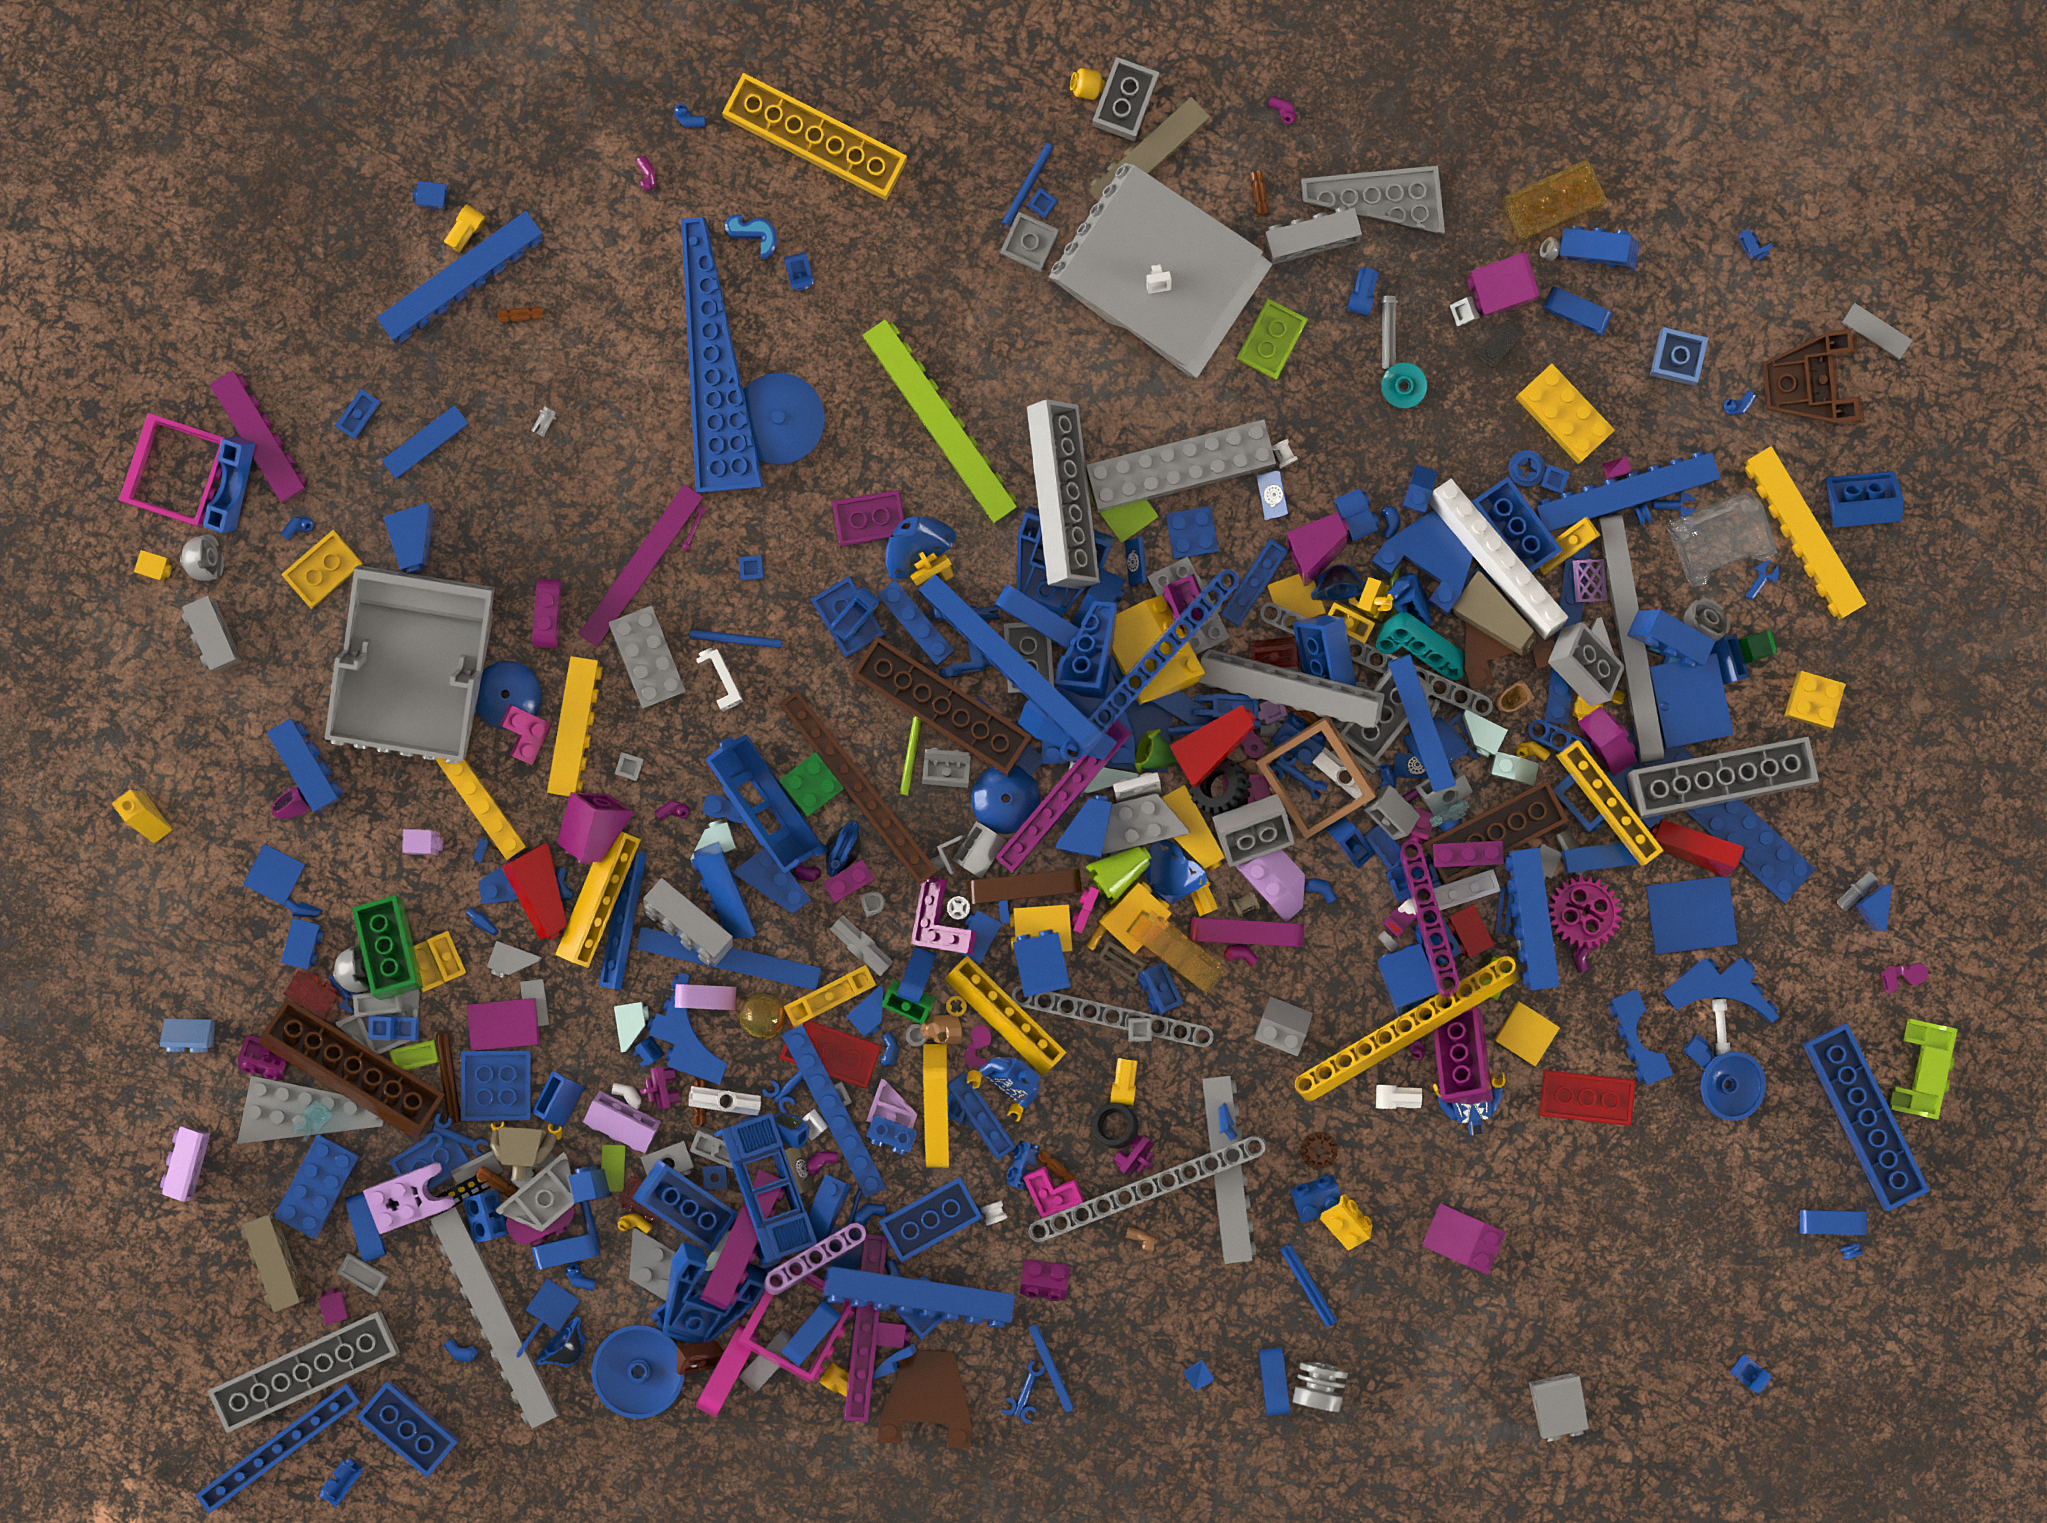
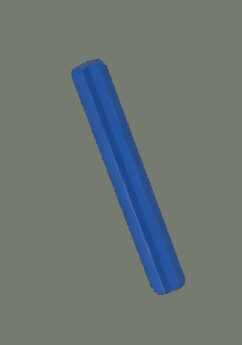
[1280,1244,1337,1327]

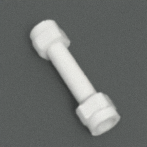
[1712,999,1730,1055]

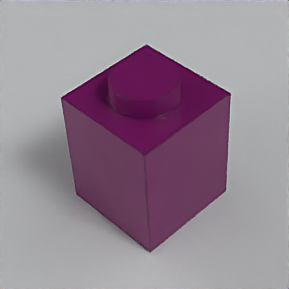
[318,1288,351,1325]
[876,1320,910,1348]

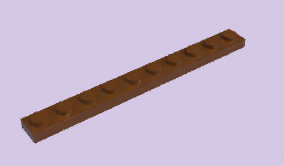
[779,690,938,885]

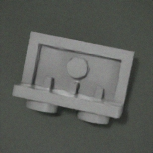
[922,748,971,788]

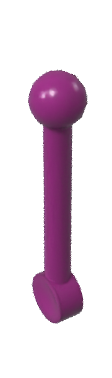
[682,506,706,551]

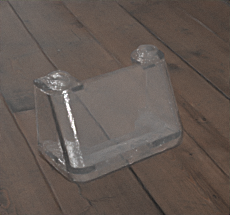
[1667,492,1777,587]

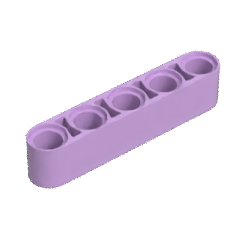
[764,1223,866,1295]

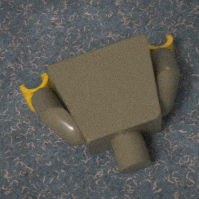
[490,1121,562,1181]

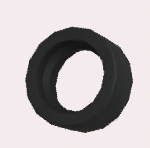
[1092,1103,1139,1149]

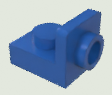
[1737,229,1773,261]

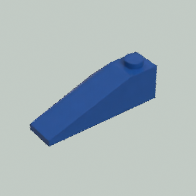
[1054,601,1117,699]
[1017,700,1117,760]

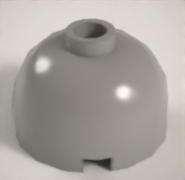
[180,534,224,581]
[1683,598,1731,642]
[333,945,371,993]

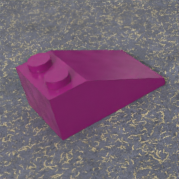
[1421,1203,1506,1275]

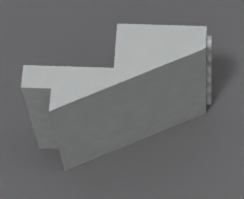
[1049,163,1272,378]
[325,565,495,764]

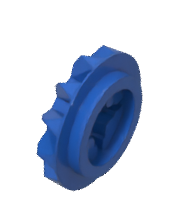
[1508,450,1545,487]

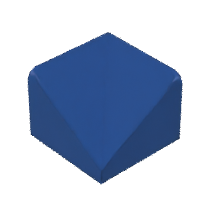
[1182,1359,1215,1391]

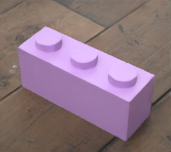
[402,829,444,856]
[583,1091,661,1153]

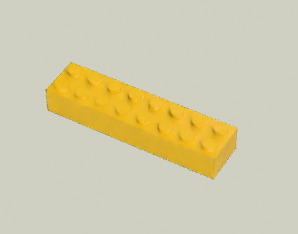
[722,73,907,201]

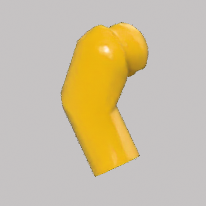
[1516,741,1551,761]
[617,1213,653,1234]

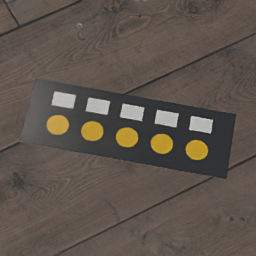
[433,1175,492,1214]

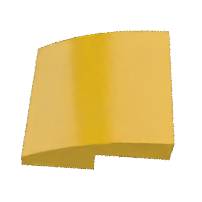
[414,931,466,993]
[1494,1001,1560,1067]

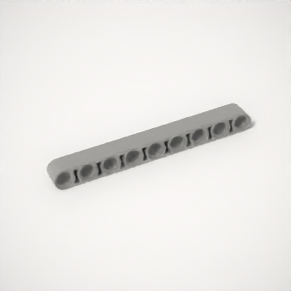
[1012,986,1213,1047]

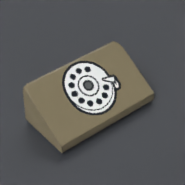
[784,1147,815,1194]

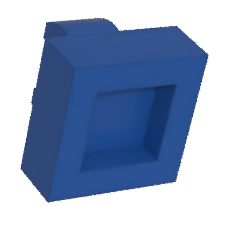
[633,1036,665,1066]

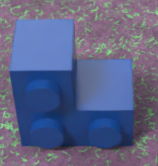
[1072,568,1126,629]

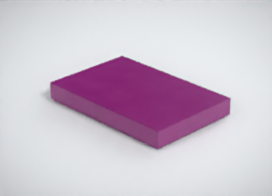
[832,490,906,547]
[467,998,540,1051]

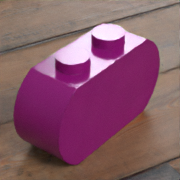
[532,578,563,649]
[506,1204,575,1246]

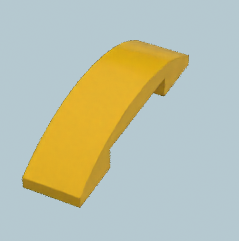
[784,965,876,1027]

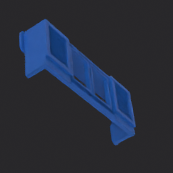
[705,734,828,874]
[714,1112,818,1269]

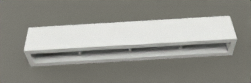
[1429,479,1568,640]

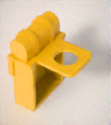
[1349,577,1392,621]

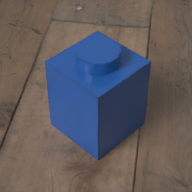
[412,181,448,210]

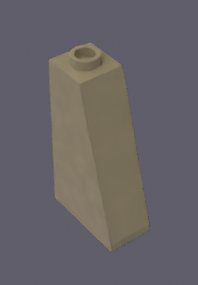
[1452,571,1536,657]

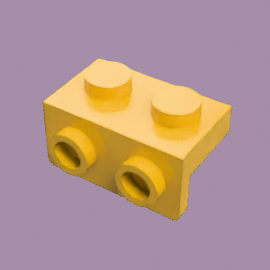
[1320,1194,1372,1251]

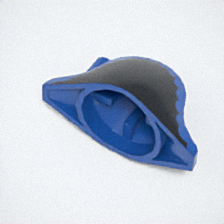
[1311,564,1366,600]
[825,820,860,877]
[535,1316,588,1367]

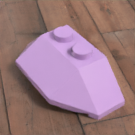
[1234,849,1305,923]

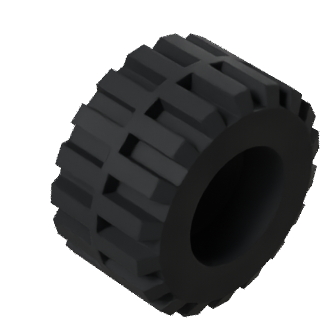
[1188,757,1251,815]

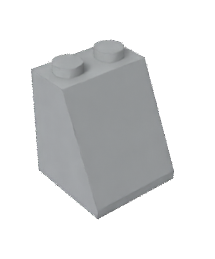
[1529,1372,1589,1441]

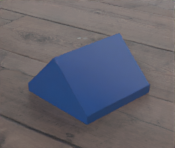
[1854,884,1892,932]

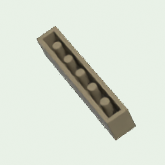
[1089,97,1210,202]

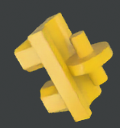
[910,552,954,587]

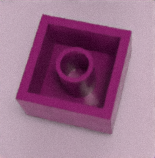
[1578,707,1637,776]

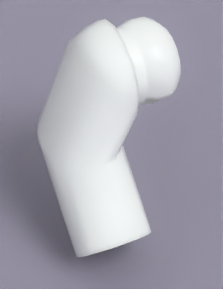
[612,1083,641,1110]

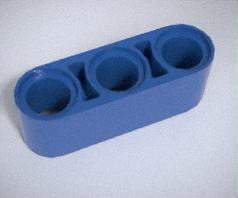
[1543,287,1613,335]
[1527,720,1592,755]
[897,946,937,1004]
[345,1192,387,1262]
[1800,1210,1867,1235]
[531,1232,601,1270]
[781,1300,842,1367]
[1259,1347,1290,1416]

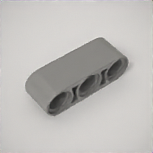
[738,1328,793,1393]

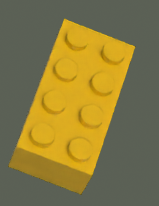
[1516,363,1615,464]

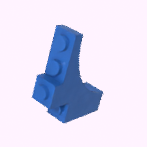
[1660,957,1779,1023]
[647,972,729,1085]

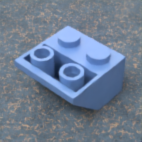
[160,1019,215,1052]

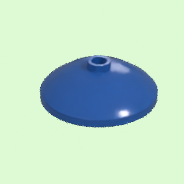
[475,661,542,730]
[971,766,1040,834]
[1701,1051,1766,1121]

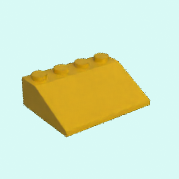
[1112,595,1205,704]

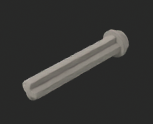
[1380,296,1398,369]

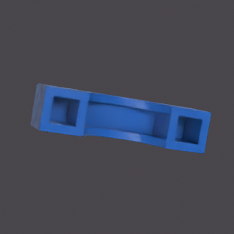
[203,436,256,533]
[877,580,954,667]
[1608,989,1673,1085]

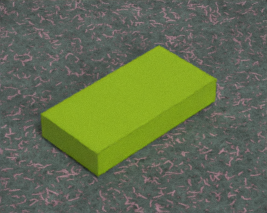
[389,1040,439,1070]
[601,1144,626,1192]

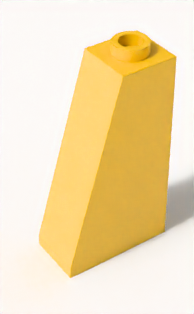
[1162,785,1225,871]
[111,789,173,844]

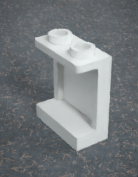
[696,648,744,712]

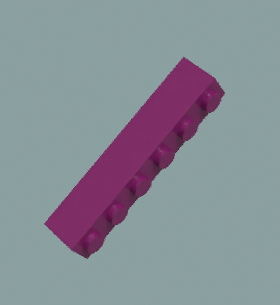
[209,370,307,504]
[700,1169,786,1310]

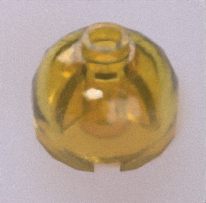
[739,992,786,1040]

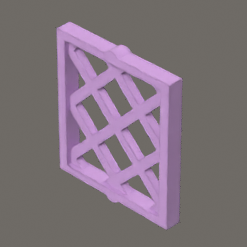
[1573,559,1607,603]

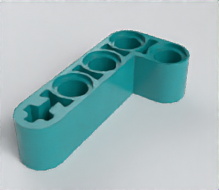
[1376,612,1465,680]

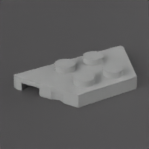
[1102,793,1190,854]
[335,989,420,1054]
[495,1152,575,1232]
[629,1228,676,1301]

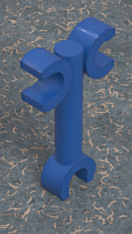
[1269,752,1328,800]
[762,1070,804,1113]
[425,1111,488,1156]
[1001,1360,1045,1424]

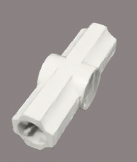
[1312,747,1368,807]
[688,1086,761,1116]

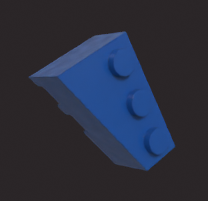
[1560,225,1640,271]
[1627,610,1715,668]
[732,847,812,914]

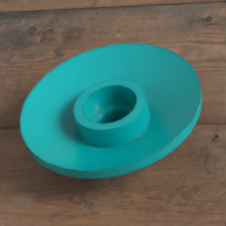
[1381,362,1427,409]

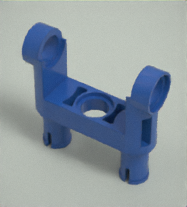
[930,605,1000,679]

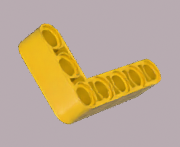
[923,1044,949,1168]

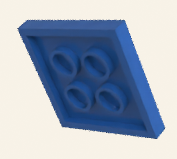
[461,1050,532,1121]

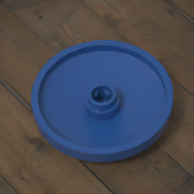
[743,373,825,465]
[591,1325,685,1419]

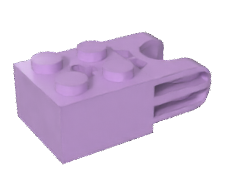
[363,1162,455,1234]

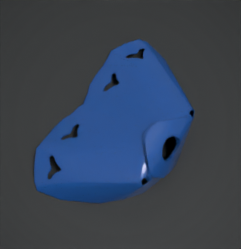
[885,516,956,579]
[1145,839,1207,904]

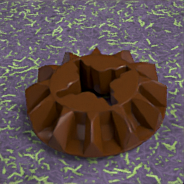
[1301,1132,1338,1169]

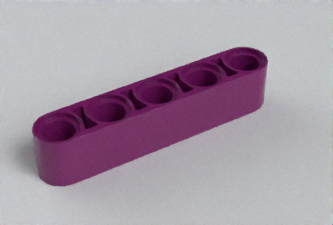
[1190,918,1304,947]

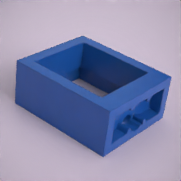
[1553,773,1605,832]

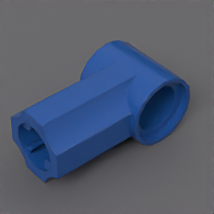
[1347,267,1379,316]

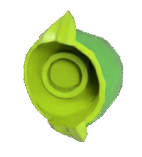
[1134,729,1178,774]

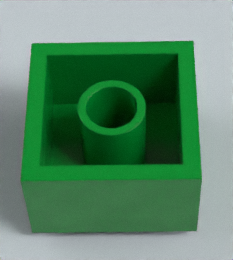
[779,752,845,818]

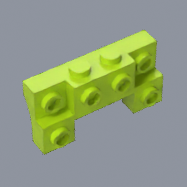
[1889,1019,1958,1120]

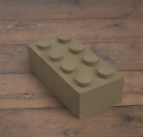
[241,1213,307,1312]

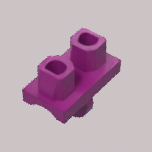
[640,1066,680,1110]
[1113,1135,1154,1177]

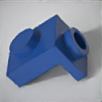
[784,252,814,290]
[1730,1354,1772,1394]

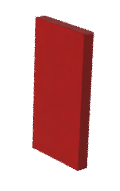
[779,1020,882,1089]
[1538,1070,1636,1126]

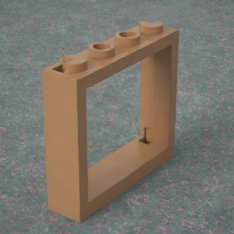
[1256,716,1378,839]

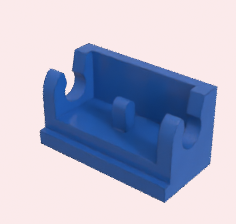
[1385,855,1441,903]

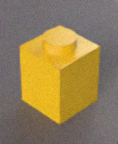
[134,550,172,582]

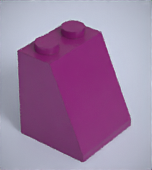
[1467,252,1540,318]
[1286,512,1349,587]
[557,792,633,864]

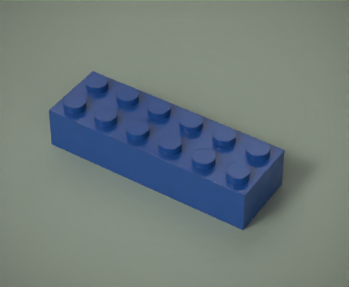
[1504,848,1560,990]

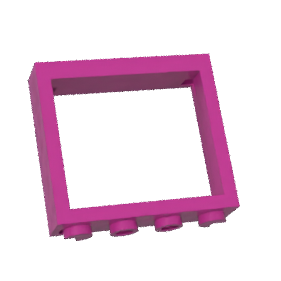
[119,413,224,528]
[737,1259,856,1383]

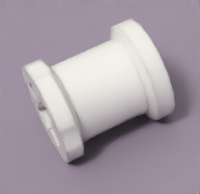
[1272,439,1298,469]

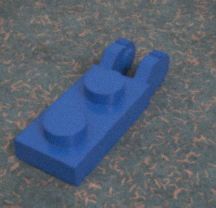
[1194,694,1258,719]

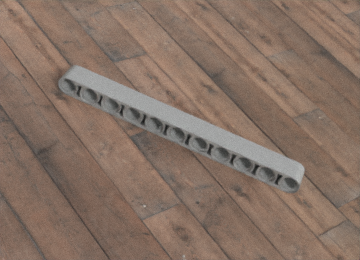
[1598,514,1664,763]
[1260,603,1493,717]
[1028,1136,1266,1242]

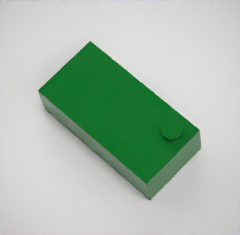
[352,895,424,1000]

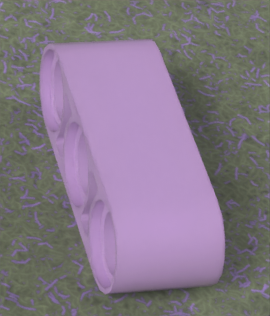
[675,984,737,1010]

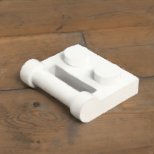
[1113,772,1162,803]

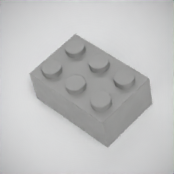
[1092,57,1159,141]
[181,596,243,674]
[1004,622,1054,695]
[1548,622,1625,706]
[1212,794,1295,867]

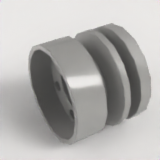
[1292,1362,1348,1412]

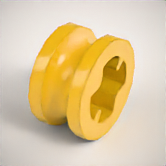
[946,996,967,1017]

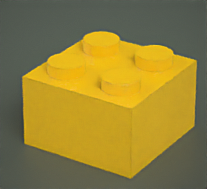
[1784,671,1846,730]

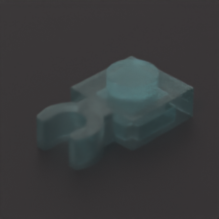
[1428,800,1470,827]
[292,1099,333,1142]

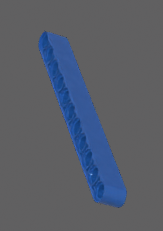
[1060,569,1239,762]
[918,574,1104,754]
[995,584,1216,725]

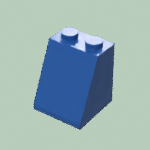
[383,503,434,575]
[1055,795,1112,858]
[1013,929,1070,997]
[1377,943,1439,1018]

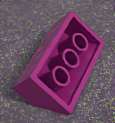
[1433,1005,1493,1105]

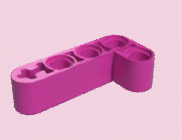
[695,1324,760,1418]

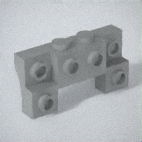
[1147,556,1230,656]

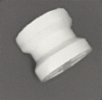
[947,896,970,920]
[980,1200,1008,1226]

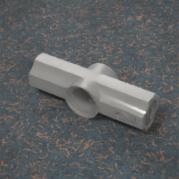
[830,915,893,976]

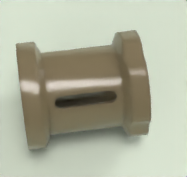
[1231,891,1260,918]

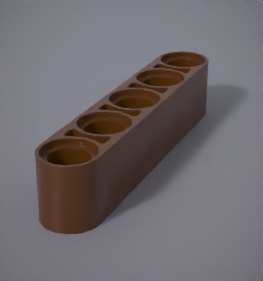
[967,869,1082,904]

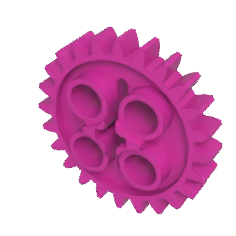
[1548,875,1622,951]

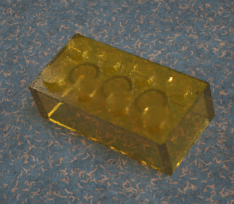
[1502,159,1607,243]
[1126,910,1225,994]

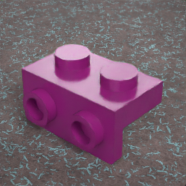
[1163,574,1212,629]
[1020,1259,1070,1301]

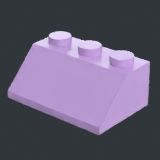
[160,1126,211,1202]

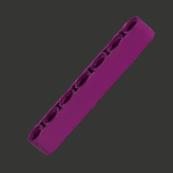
[1400,840,1459,997]

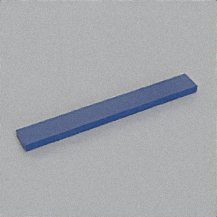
[636,927,821,990]

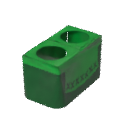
[1739,630,1778,664]

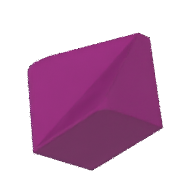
[1602,455,1631,480]

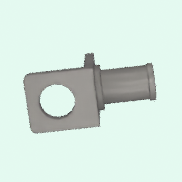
[930,835,965,875]

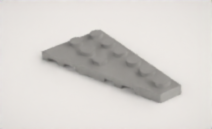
[1301,166,1445,235]
[237,1076,384,1144]

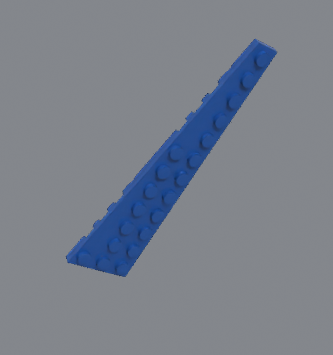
[681,217,764,493]

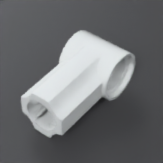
[1376,1085,1422,1109]

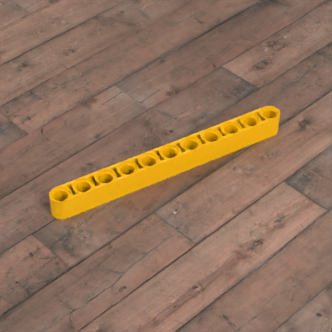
[1295,956,1521,1101]

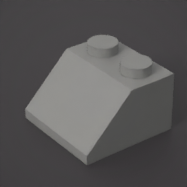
[1253,996,1313,1056]

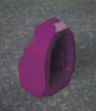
[271,787,311,820]

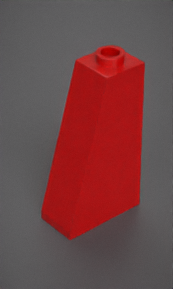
[1169,705,1256,789]
[1650,819,1744,878]
[501,842,567,940]

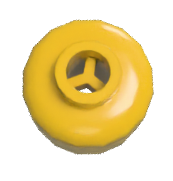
[1070,68,1105,100]

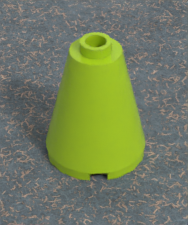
[1085,846,1152,905]

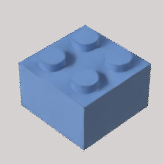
[1650,327,1708,386]

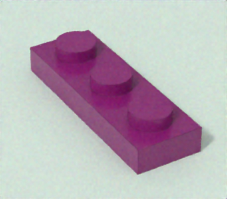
[1432,841,1504,868]

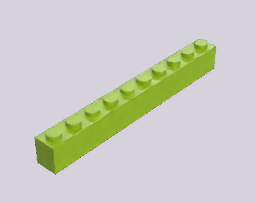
[863,319,1018,525]

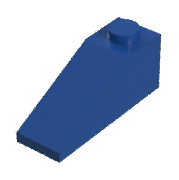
[809,1174,852,1243]

